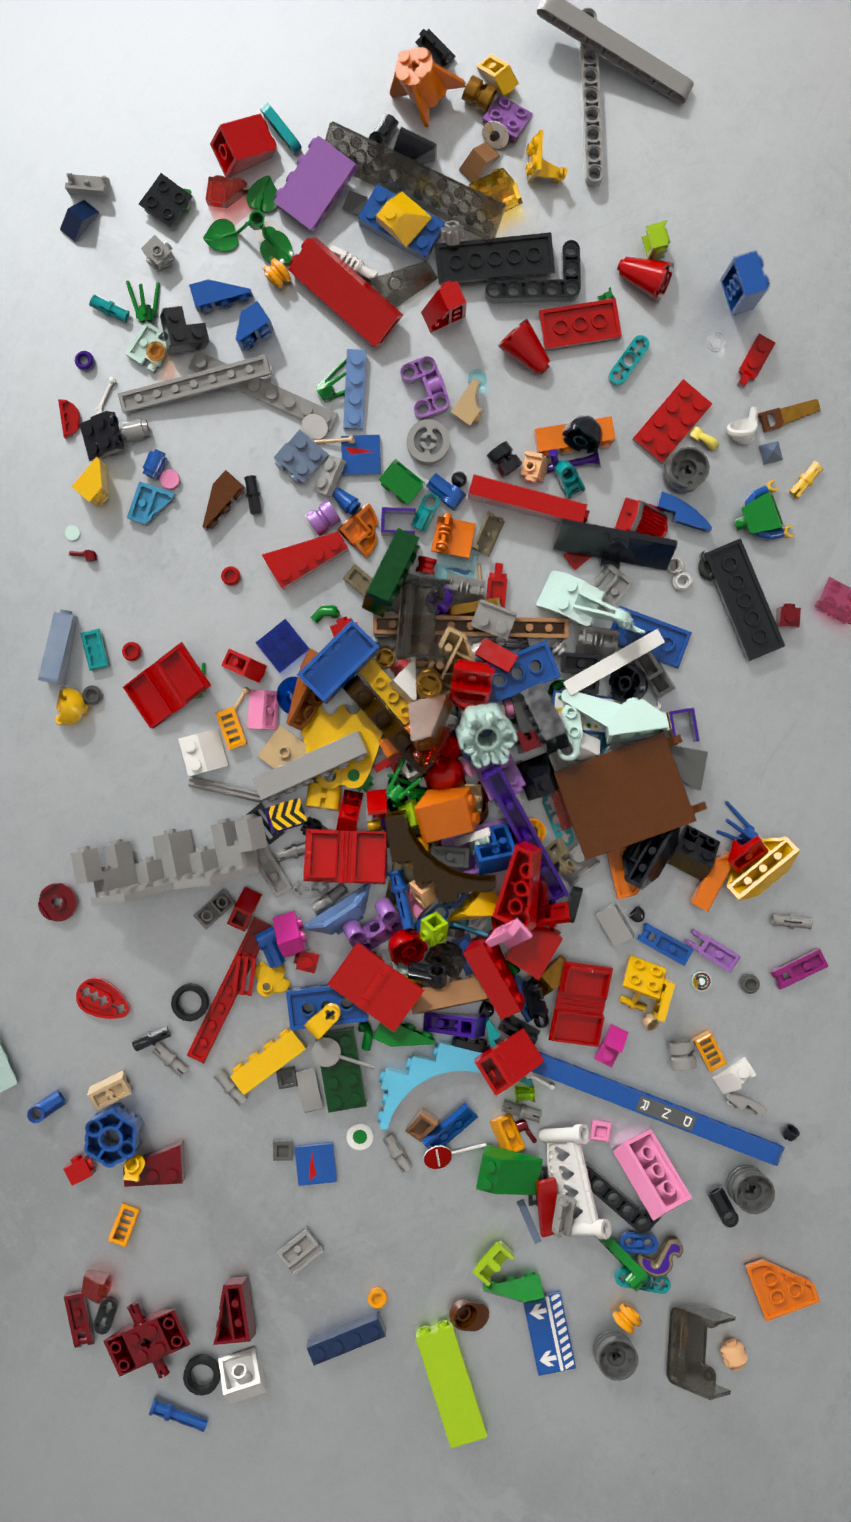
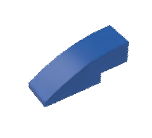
[656,491,712,533]

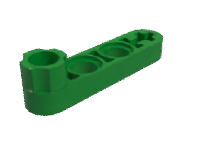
[596,1236,650,1292]

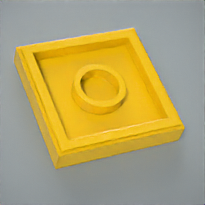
[652,978,675,1022]

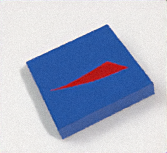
[341,435,381,476]
[295,1142,337,1186]

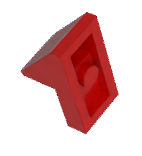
[728,835,769,874]

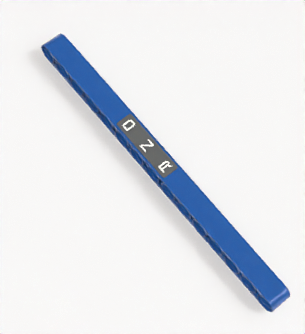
[531,1051,785,1166]

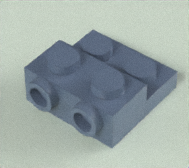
[274,429,329,485]

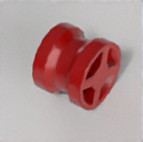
[416,556,437,575]

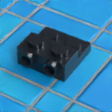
[79,411,125,461]

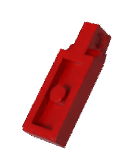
[737,333,776,388]
[486,563,507,608]

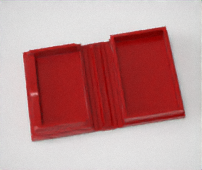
[123,642,212,729]
[303,829,388,885]
[327,942,425,1032]
[548,960,613,1047]

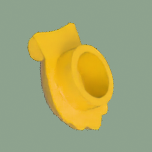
[123,1153,145,1182]

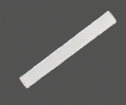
[454,827,490,847]

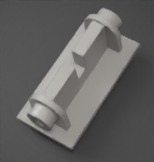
[551,1194,576,1238]

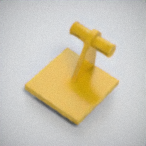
[525,130,568,183]
[619,955,666,1012]

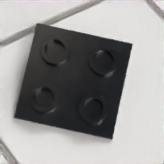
[138,173,193,228]

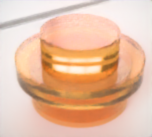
[146,341,166,361]

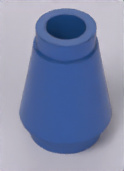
[332,487,361,515]

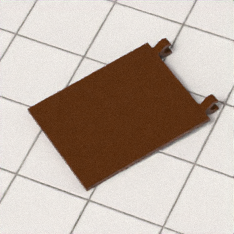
[554,732,708,860]

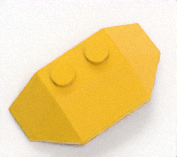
[727,837,800,901]

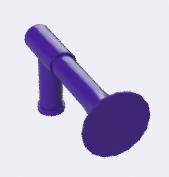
[547,449,601,473]

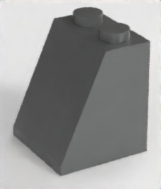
[670,746,708,790]

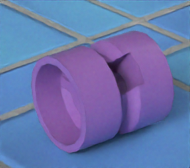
[305,500,341,536]

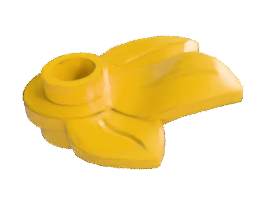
[255,961,291,997]

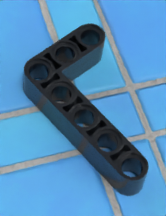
[485,240,581,303]
[585,1161,662,1234]

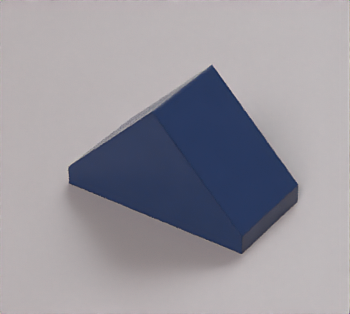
[60,200,100,242]

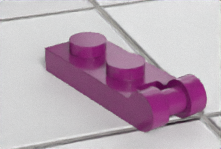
[770,948,829,990]

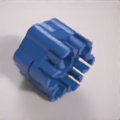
[84,1103,143,1168]

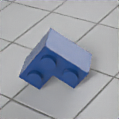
[474,823,515,876]

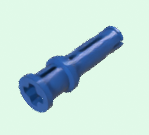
[387,869,415,930]
[148,1398,208,1432]

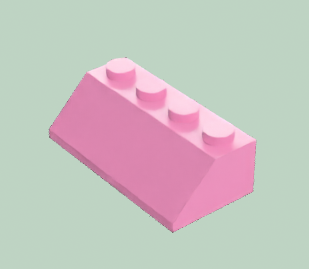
[613,1129,692,1221]

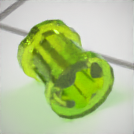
[515,1084,535,1103]

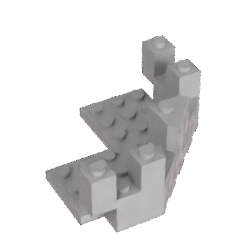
[71,814,268,906]

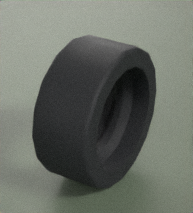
[171,983,209,1022]
[183,1354,221,1396]

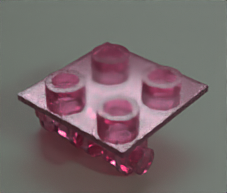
[814,577,851,625]

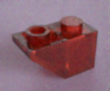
[205,175,249,208]
[81,1270,112,1304]

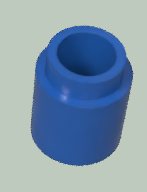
[142,449,168,480]

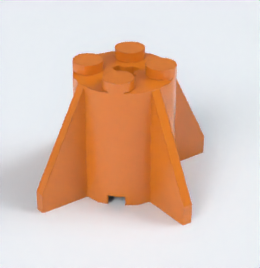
[389,48,466,127]

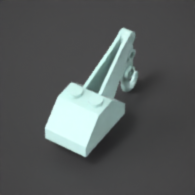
[536,570,645,634]
[557,689,668,761]

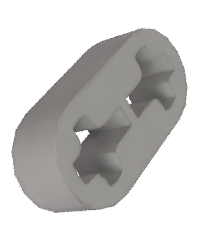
[292,880,329,898]

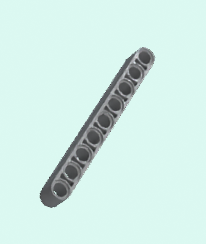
[537,0,694,104]
[578,8,604,188]

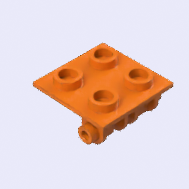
[431,513,476,559]

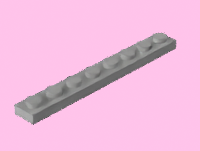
[188,350,338,432]
[118,354,272,413]

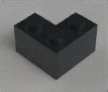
[160,306,209,354]
[560,652,602,694]

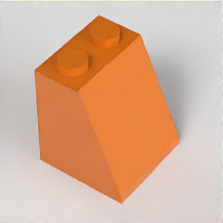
[414,787,480,843]

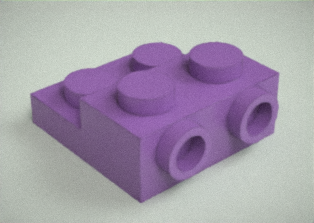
[474,752,526,804]

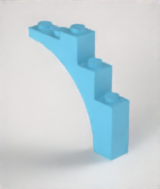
[377,1040,482,1130]

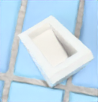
[389,661,417,703]

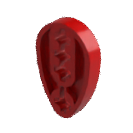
[76,977,131,1019]

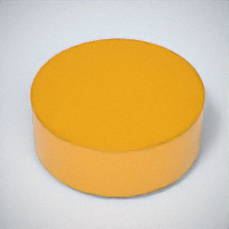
[368,1287,387,1309]

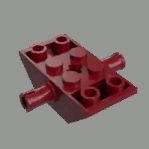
[103,1302,191,1379]

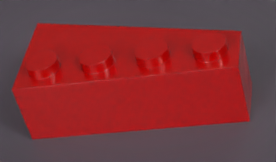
[262,531,349,590]
[492,841,542,931]
[463,930,525,1020]

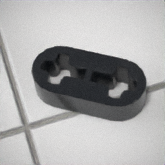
[568,885,583,923]
[93,1296,119,1335]

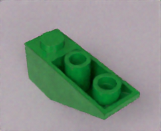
[373,1022,436,1047]
[483,1272,545,1304]

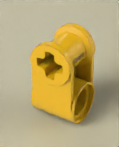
[304,1003,341,1040]

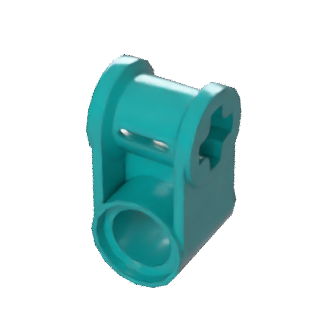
[555,460,586,499]

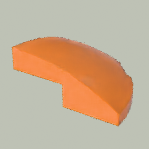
[337,503,378,558]

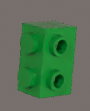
[378,459,426,505]

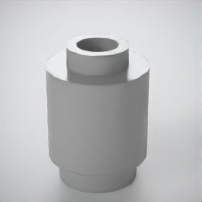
[120,419,150,442]

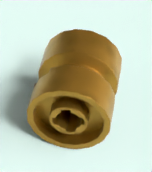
[462,75,497,112]
[416,667,442,698]

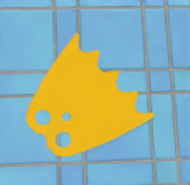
[301,704,388,789]

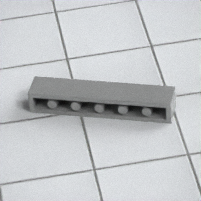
[252,731,370,802]

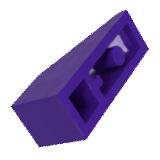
[423,1012,486,1039]

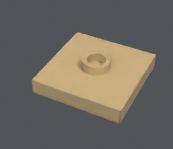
[257,725,307,769]

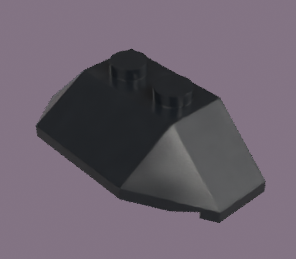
[622,827,680,890]

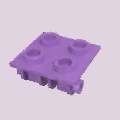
[482,94,533,142]

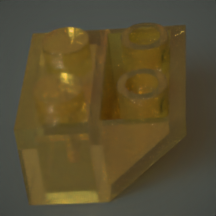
[469,168,523,220]

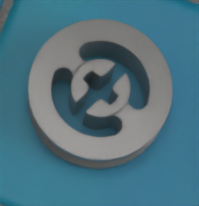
[407,419,450,465]

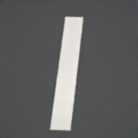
[563,629,665,696]

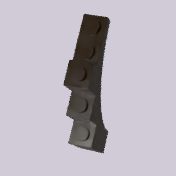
[343,674,436,775]
[385,810,497,904]

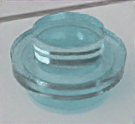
[468,369,487,389]

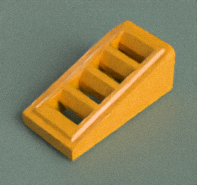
[215,706,247,750]
[692,1029,727,1073]
[108,1203,140,1248]

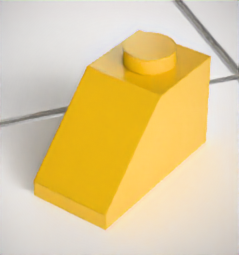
[476,54,519,96]

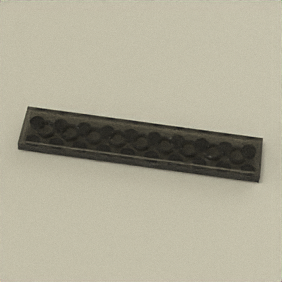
[325,121,507,243]

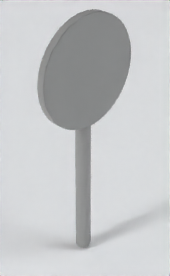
[312,1037,376,1070]

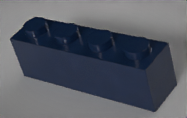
[306,1311,386,1366]

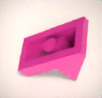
[594,1024,628,1068]

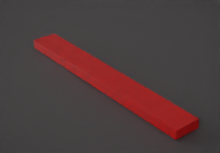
[187,917,272,1064]

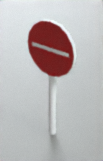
[424,1143,487,1169]

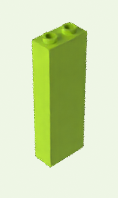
[416,1320,488,1449]

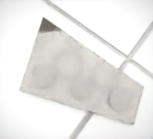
[369,261,438,308]

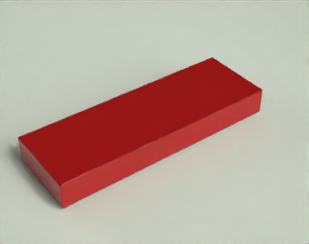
[536,1177,557,1238]

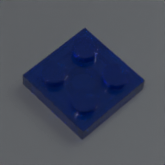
[256,619,309,673]

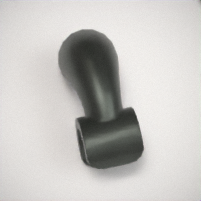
[698,551,713,581]

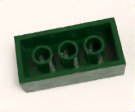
[362,528,420,618]
[316,1026,368,1113]

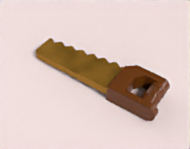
[758,399,821,433]

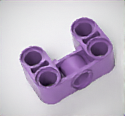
[400,356,450,420]
[342,898,403,951]

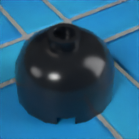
[562,416,603,454]
[609,664,649,703]

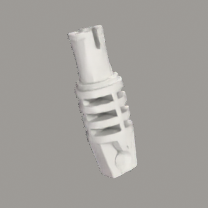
[329,245,378,283]

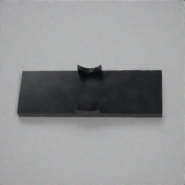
[435,232,555,285]
[553,518,677,571]
[704,538,785,661]

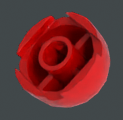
[427,755,466,790]
[388,928,428,966]

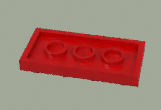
[539,298,622,350]
[632,379,713,464]

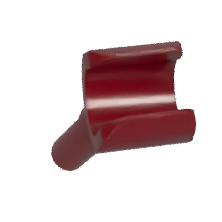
[69,550,97,562]
[516,1119,537,1143]

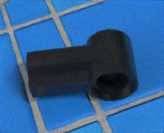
[368,114,399,156]
[407,962,447,989]
[707,1186,739,1228]

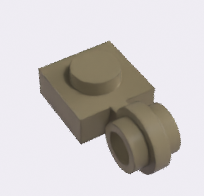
[545,837,575,875]

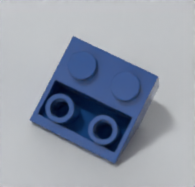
[235,301,274,351]

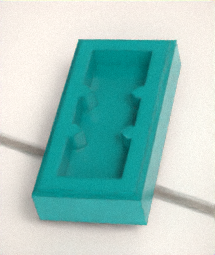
[80,629,109,671]

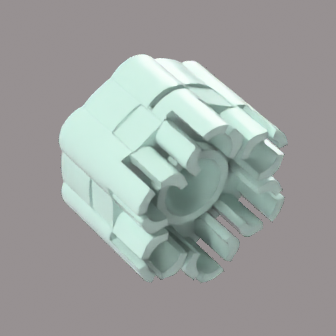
[456,703,517,768]

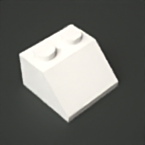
[178,729,229,776]
[218,1347,267,1404]

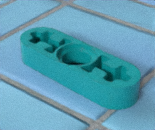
[260,102,302,154]
[608,335,649,386]
[542,793,574,846]
[614,1267,671,1294]

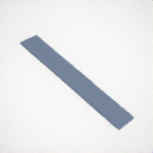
[517,1199,542,1244]

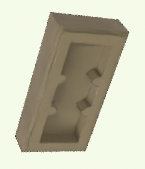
[343,564,373,597]

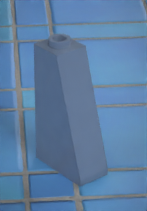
[38,609,77,685]

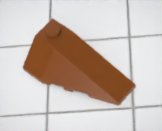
[286,648,324,731]

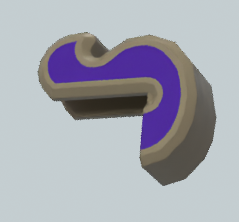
[636,1235,683,1277]

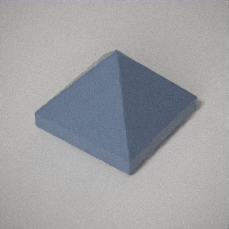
[759,441,783,465]

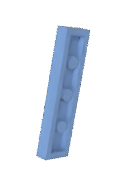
[343,349,366,429]

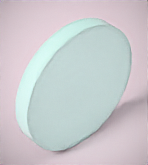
[65,525,80,541]

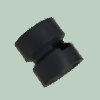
[487,441,522,478]

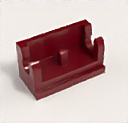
[516,729,542,754]

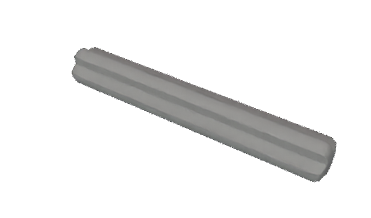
[188,776,263,803]

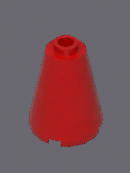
[617,256,674,301]
[498,319,550,374]

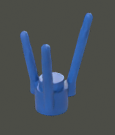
[716,801,758,845]

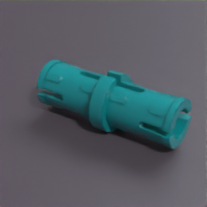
[89,294,130,323]

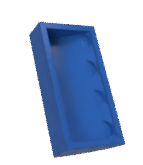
[297,620,382,704]

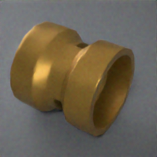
[375,648,395,669]

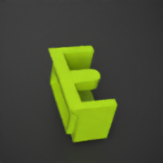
[642,220,670,260]
[472,1240,514,1286]

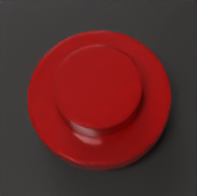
[221,566,241,586]
[122,642,142,661]

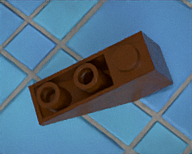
[202,470,245,531]

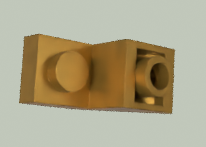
[535,955,567,996]

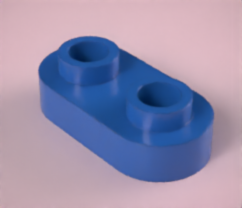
[619,1231,658,1254]

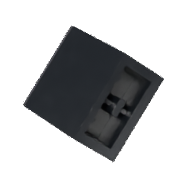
[668,825,720,881]

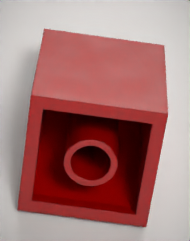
[210,113,277,179]
[504,926,563,980]

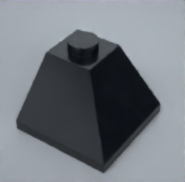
[391,126,437,170]
[516,753,559,801]

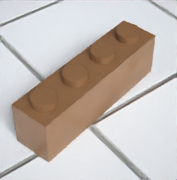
[412,974,489,1015]

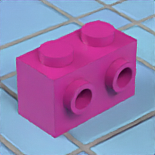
[272,911,307,958]

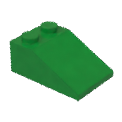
[476,1144,543,1195]

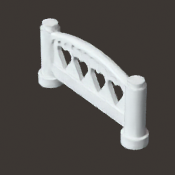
[539,1124,612,1239]

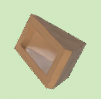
[459,142,500,184]
[405,1106,438,1142]

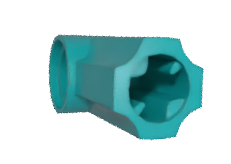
[411,493,439,532]

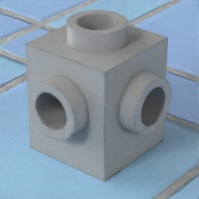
[141,235,174,270]

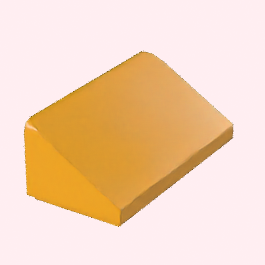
[489,1113,526,1152]

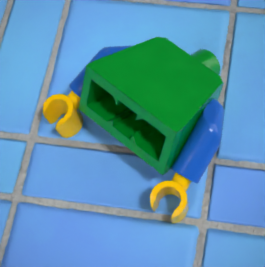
[734,480,794,540]

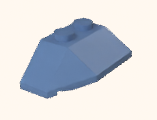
[303,884,371,935]

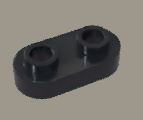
[451,1036,490,1053]

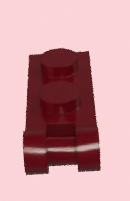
[64,1291,95,1348]

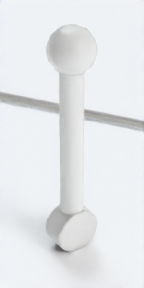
[94,377,116,414]
[525,1072,555,1091]

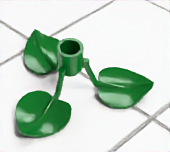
[203,175,293,264]

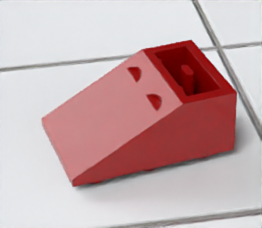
[474,1028,544,1096]

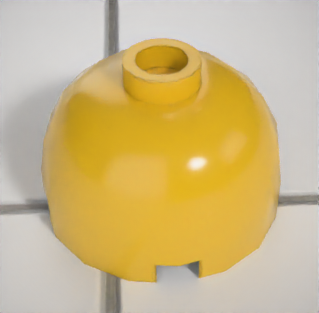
[55,686,88,726]

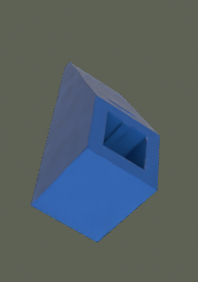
[189,279,253,313]

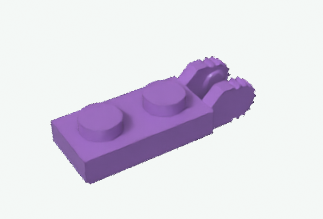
[685,929,741,973]

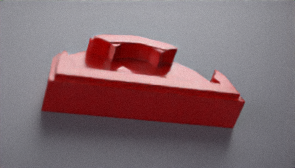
[58,399,81,439]

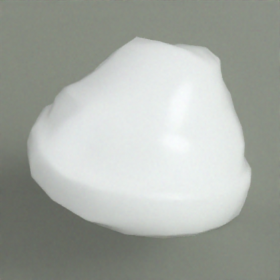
[727,407,759,445]

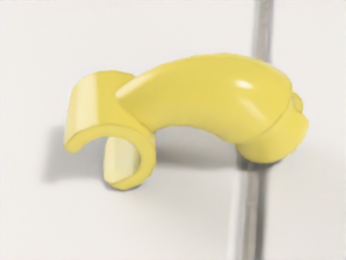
[690,427,719,451]

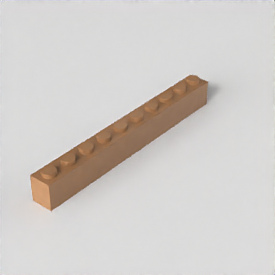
[373,614,569,640]

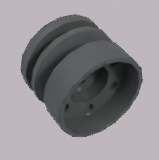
[662,447,710,494]
[727,1165,775,1214]
[593,1330,638,1381]

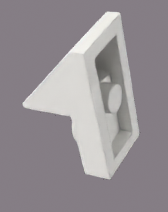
[712,1057,756,1094]

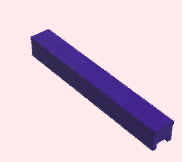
[480,764,570,904]

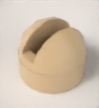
[642,1013,660,1031]

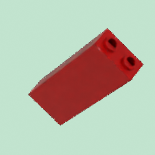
[288,237,403,347]
[468,474,590,524]

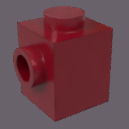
[776,603,801,629]

